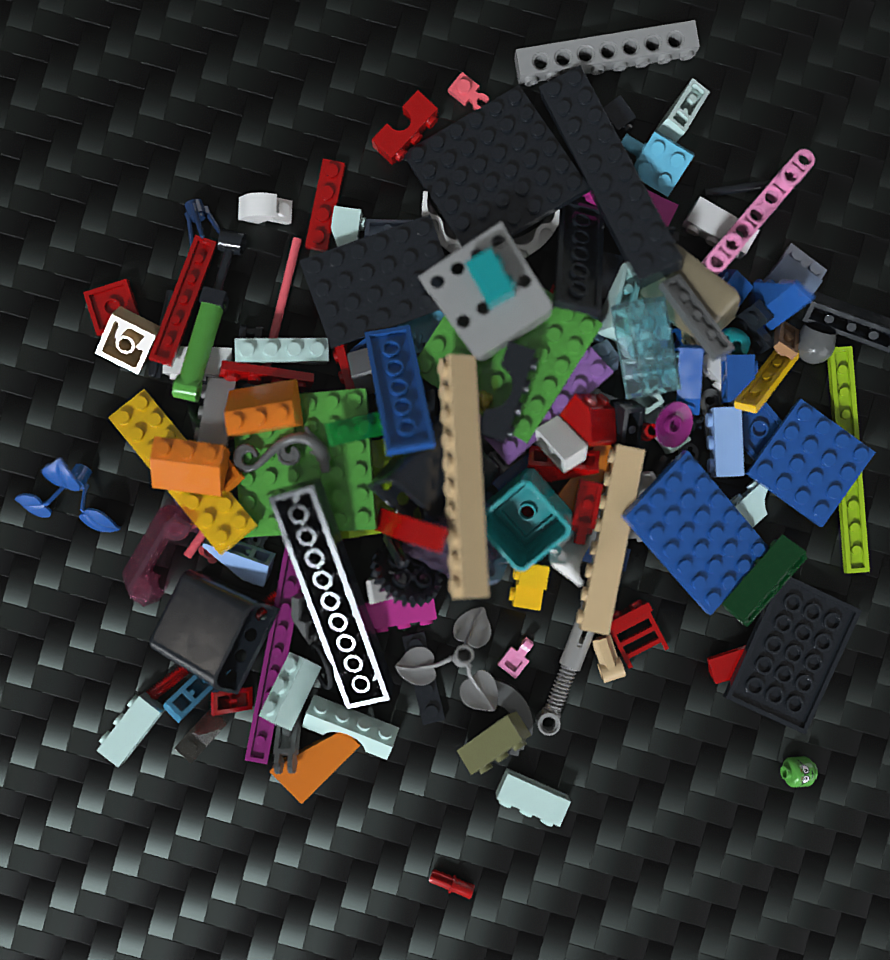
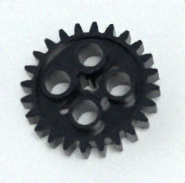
[370,539,443,608]

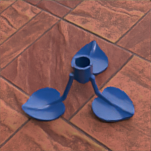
[15,458,122,532]

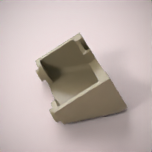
[636,243,740,345]

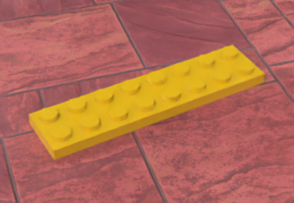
[108,389,258,556]

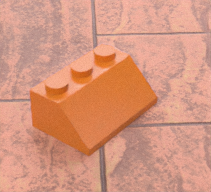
[224,379,304,437]
[150,436,230,497]

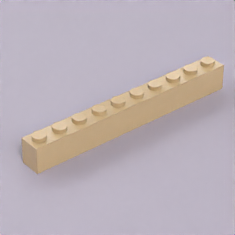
[438,354,489,599]

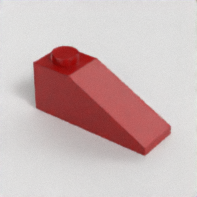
[528,446,600,482]

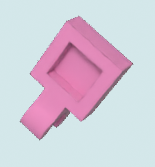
[497,637,534,679]

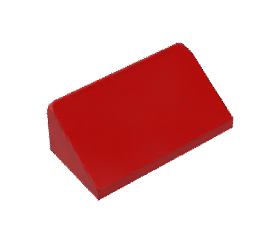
[707,645,746,684]

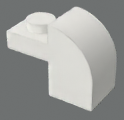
[238,193,292,225]

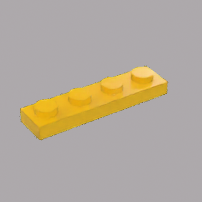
[734,350,799,414]

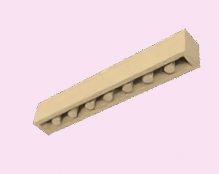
[576,445,645,635]

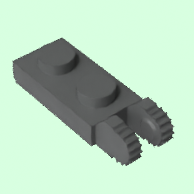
[273,709,303,774]

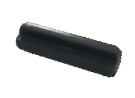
[382,534,410,569]

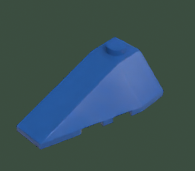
[748,279,815,332]

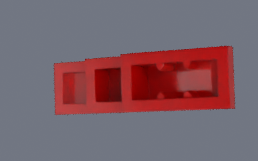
[374,508,448,553]

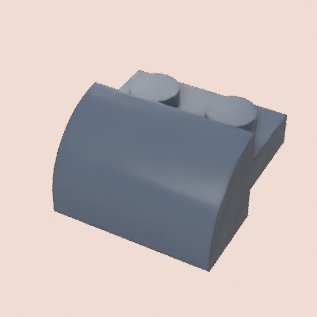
[763,243,827,294]

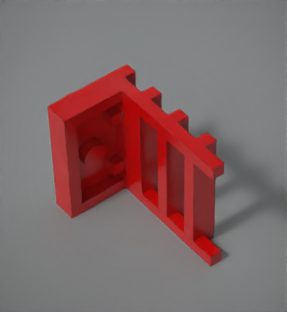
[610,599,669,669]

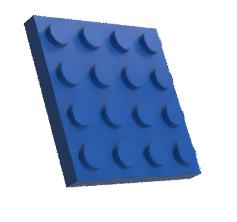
[745,399,876,527]

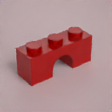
[372,90,438,165]

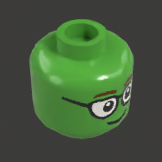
[780,756,818,787]

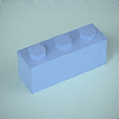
[705,407,744,477]

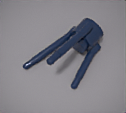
[185,199,221,247]

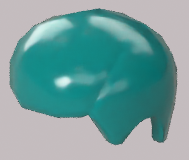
[722,327,751,355]

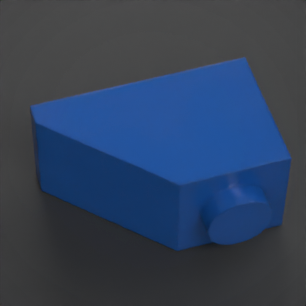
[721,354,758,403]

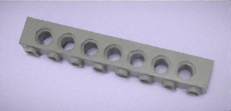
[515,20,700,86]

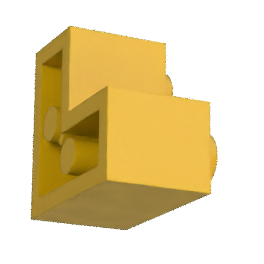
[509,563,550,611]

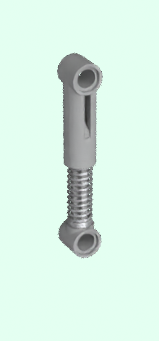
[536,600,595,736]

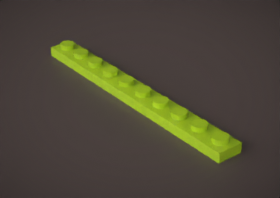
[827,346,870,573]

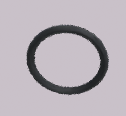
[310,643,333,690]

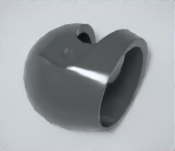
[798,322,837,364]

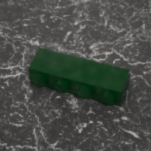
[722,534,808,627]

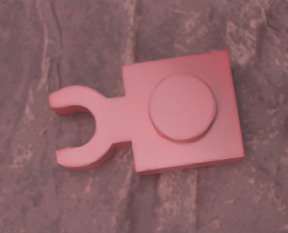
[448,72,489,111]

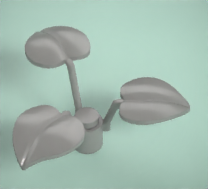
[396,607,498,711]

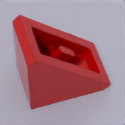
[211,686,253,716]

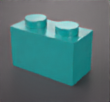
[465,248,517,310]

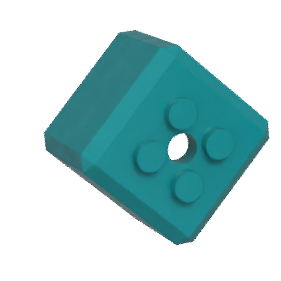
[484,468,573,571]

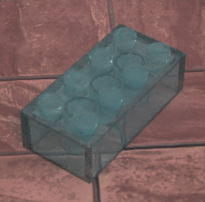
[610,296,681,399]

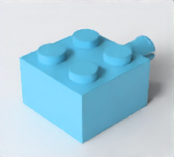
[621,130,694,197]

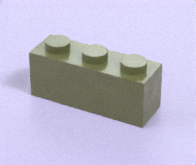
[457,711,531,775]

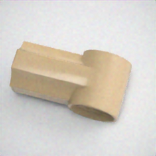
[592,634,626,683]

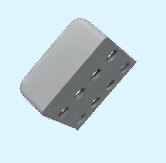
[418,222,552,362]

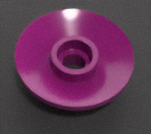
[655,401,693,448]

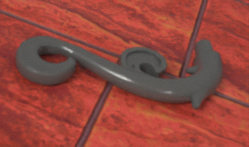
[233,426,331,473]

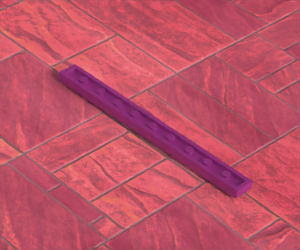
[245,545,301,764]

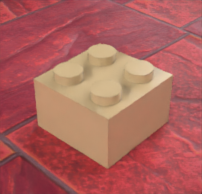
[95,306,160,374]

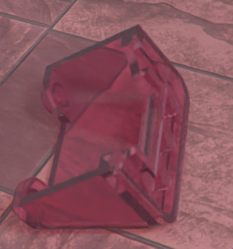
[122,505,200,606]

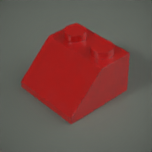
[560,393,617,446]

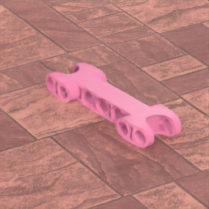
[701,149,815,275]

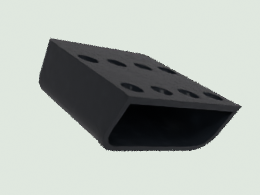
[367,415,500,543]
[149,569,280,695]

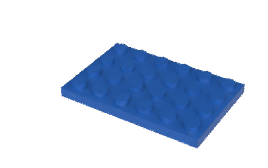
[621,450,769,615]

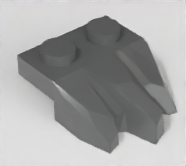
[291,591,322,645]

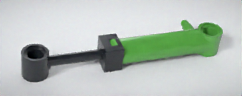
[172,228,246,402]

